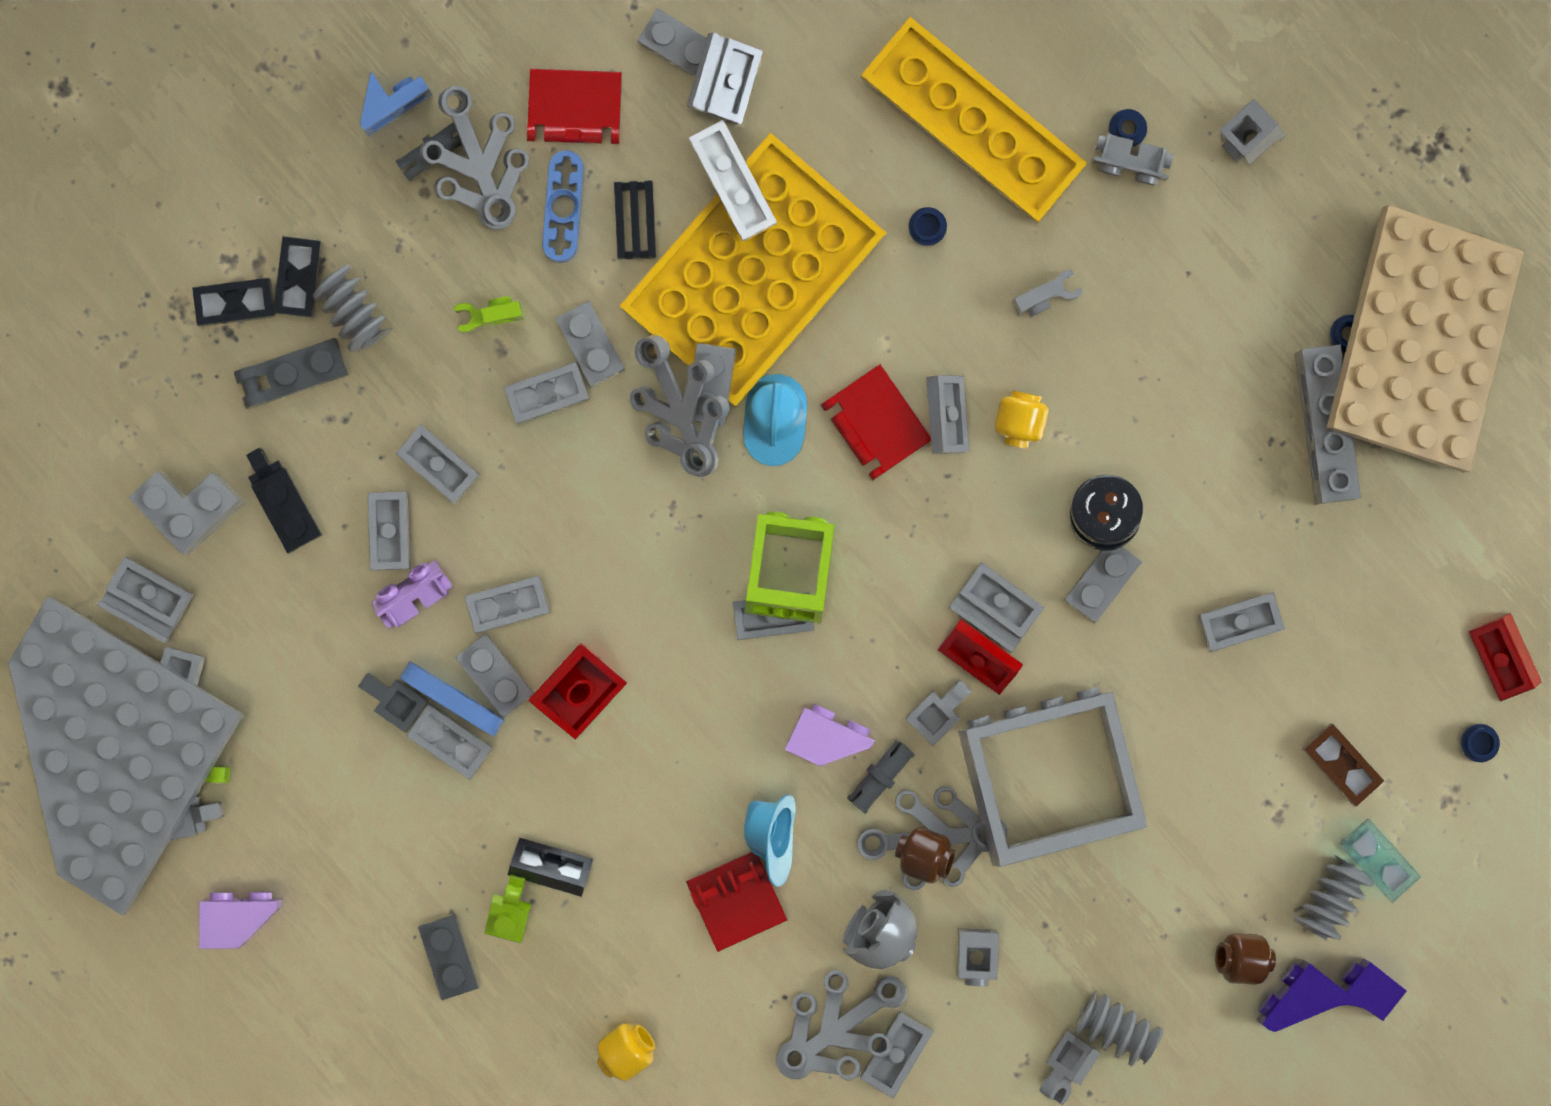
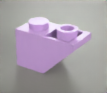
[785,704,875,766]
[199,891,282,949]

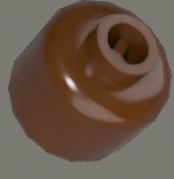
[895,827,956,884]
[1215,933,1276,985]

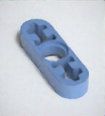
[542,150,584,263]
[400,661,504,736]

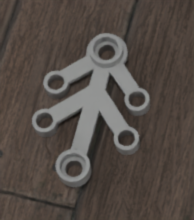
[419,86,529,229]
[630,335,730,477]
[857,786,1007,890]
[776,970,907,1081]

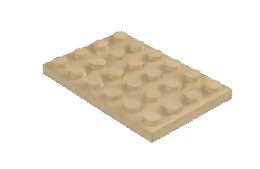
[1326,205,1524,473]

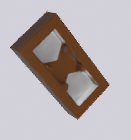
[1302,723,1384,807]

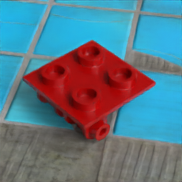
[686,852,788,952]

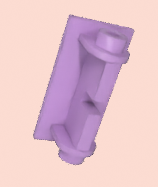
[372,559,453,629]

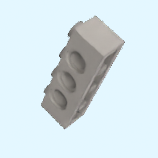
[1295,344,1361,505]

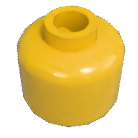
[995,390,1049,449]
[597,1023,655,1081]

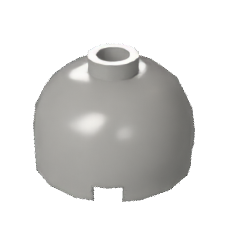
[843,890,918,969]

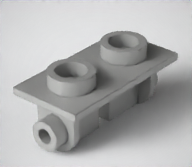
[1091,133,1173,186]

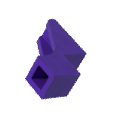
[1257,958,1407,1032]

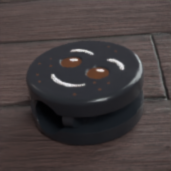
[1070,474,1143,551]

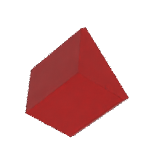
[528,643,627,740]

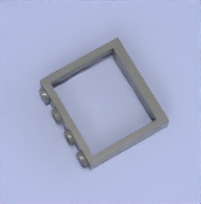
[958,687,1147,867]

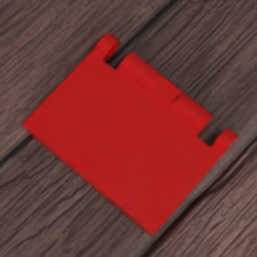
[527,69,622,144]
[821,364,931,481]

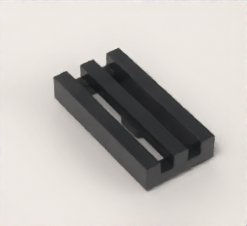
[614,180,656,260]

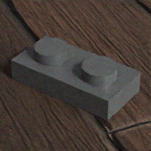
[418,914,479,1000]

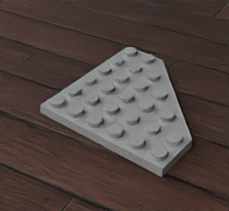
[8,596,244,915]

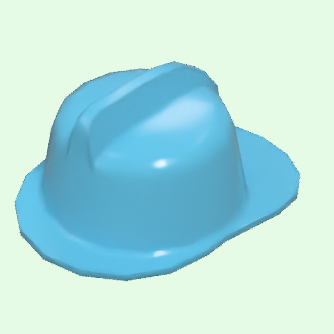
[743,374,807,466]
[744,794,796,887]

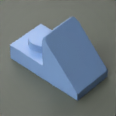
[360,72,432,136]

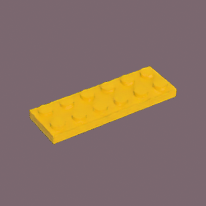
[861,16,1087,224]

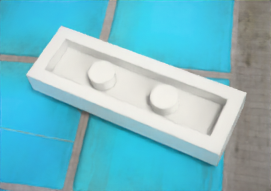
[689,120,777,242]

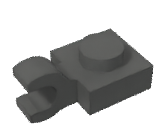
[358,673,428,733]

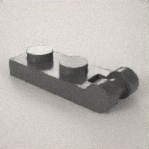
[234,338,349,409]

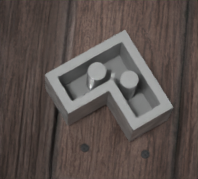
[129,471,245,555]

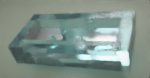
[1339,819,1421,903]

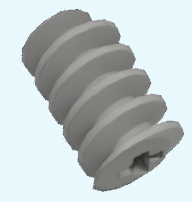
[313,264,393,352]
[1294,855,1374,941]
[1075,990,1164,1067]

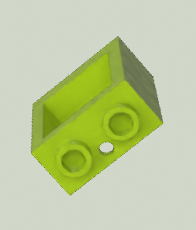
[745,511,835,624]

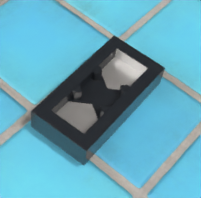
[273,236,323,318]
[192,278,275,327]
[508,837,593,897]

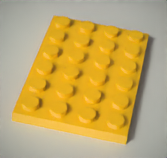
[619,132,887,408]

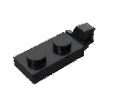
[246,447,323,554]

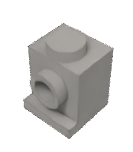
[1219,99,1286,165]
[957,928,999,986]

